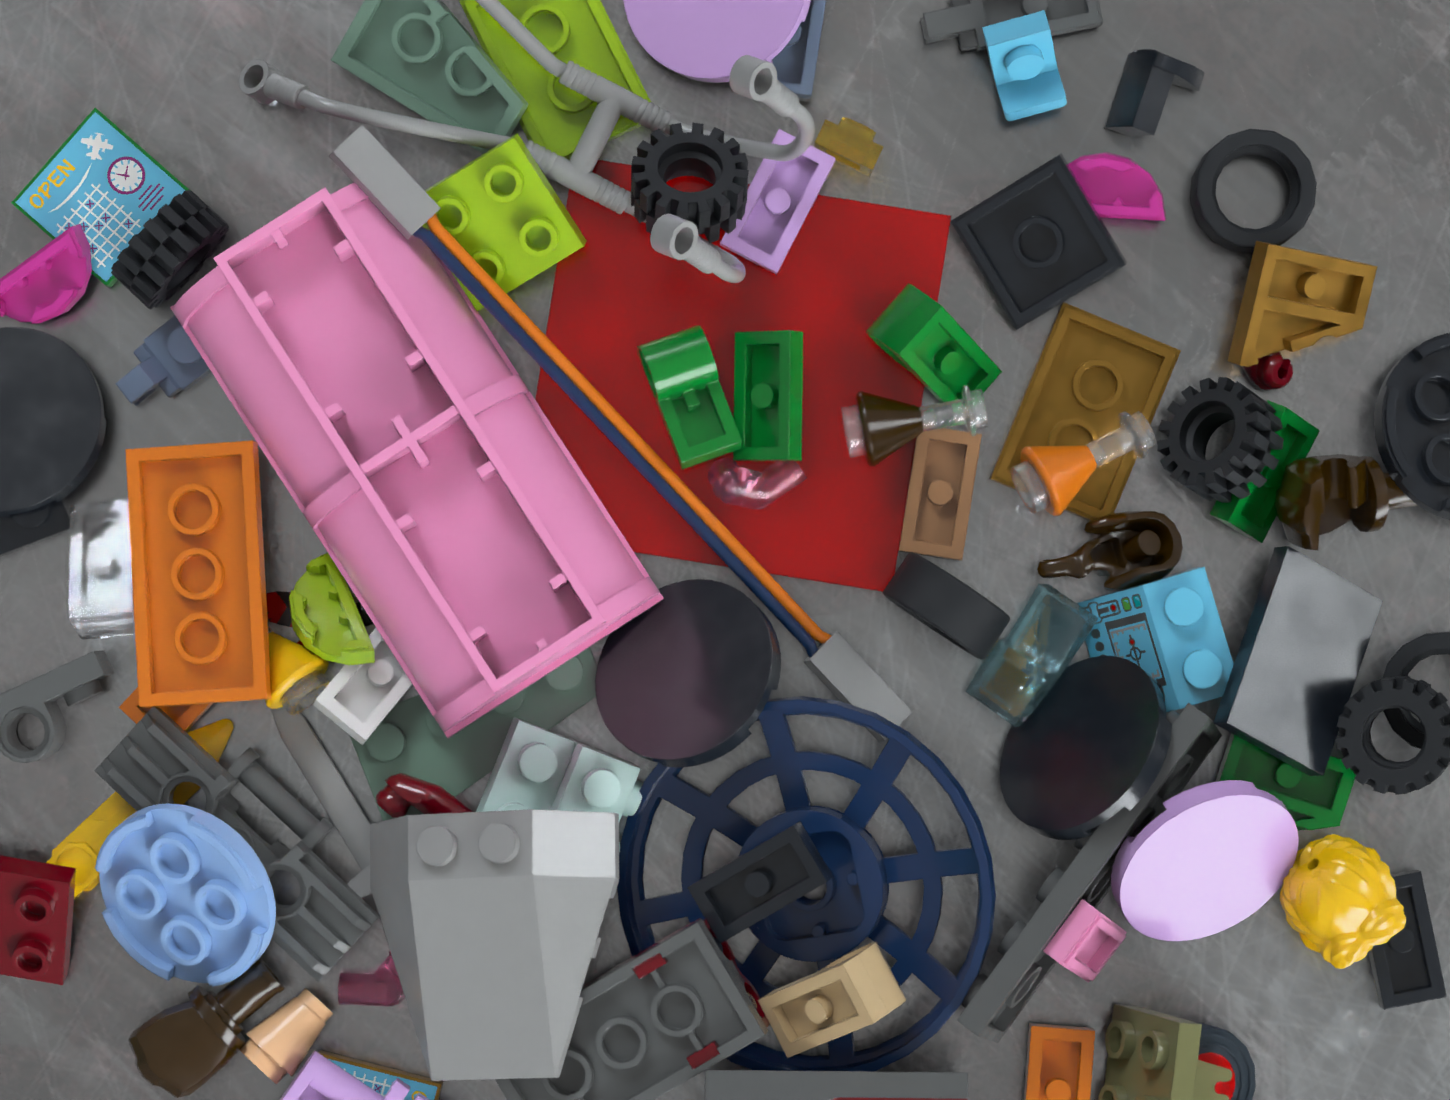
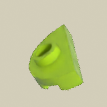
[289,552,375,665]

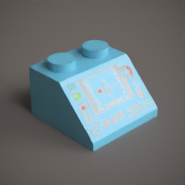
[1073,567,1234,712]

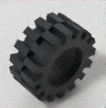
[631,123,749,243]
[111,190,229,309]
[1157,377,1284,503]

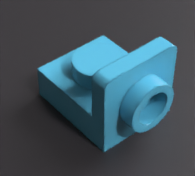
[982,10,1067,121]

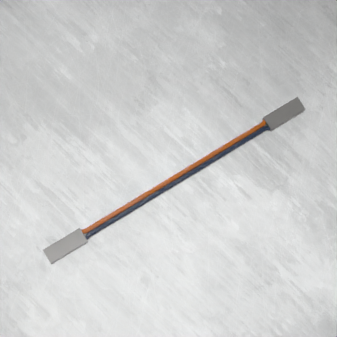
[329,125,912,742]

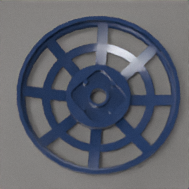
[617,696,996,1072]

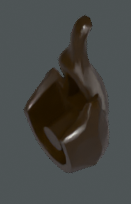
[1037,511,1183,590]

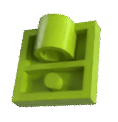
[422,133,587,311]

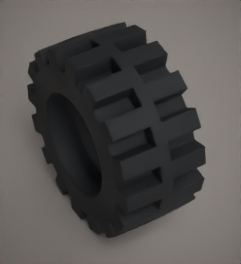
[1336,675,1450,795]

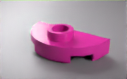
[1068,152,1166,221]
[0,224,92,324]

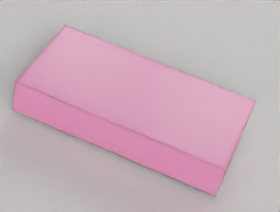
[1043,899,1127,983]

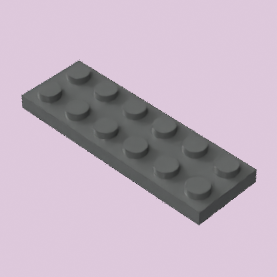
[957,703,1222,1043]

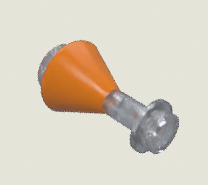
[1010,411,1156,516]

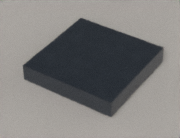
[950,153,1127,330]

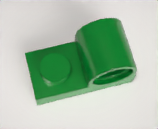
[866,283,1002,419]

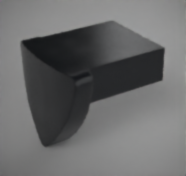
[1105,49,1205,136]

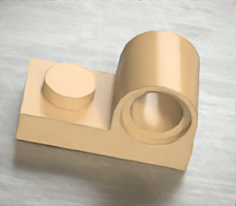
[758,942,906,1058]

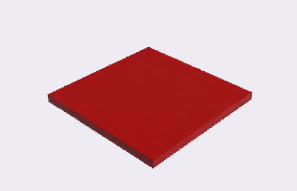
[535,160,951,592]

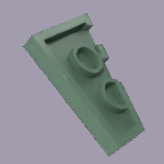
[331,0,529,154]

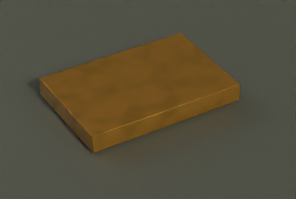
[989,302,1181,521]

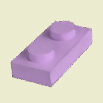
[720,129,836,275]

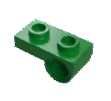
[637,325,742,469]

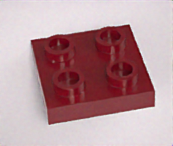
[0,855,76,985]

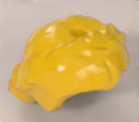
[1279,834,1406,969]

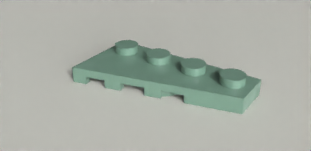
[350,647,597,821]

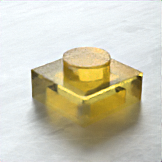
[814,117,884,177]

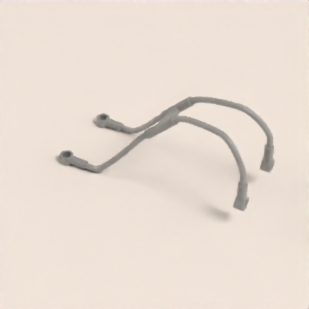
[239,0,815,283]

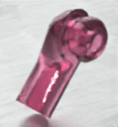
[708,457,807,510]
[338,951,405,1007]

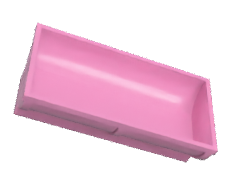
[170,183,664,738]

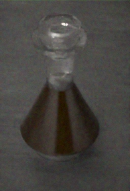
[841,385,988,467]

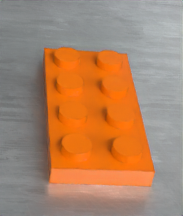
[125,440,272,708]

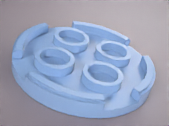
[95,803,276,987]

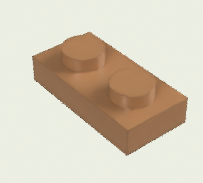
[898,425,982,561]

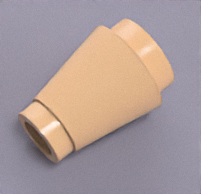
[239,988,333,1085]

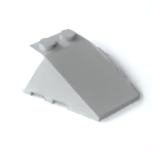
[370,809,619,1081]

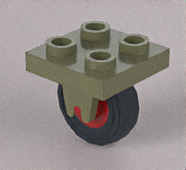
[1098,1004,1256,1100]

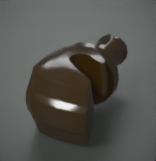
[1275,454,1418,550]
[128,958,285,1098]

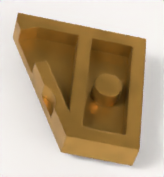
[1227,241,1377,367]

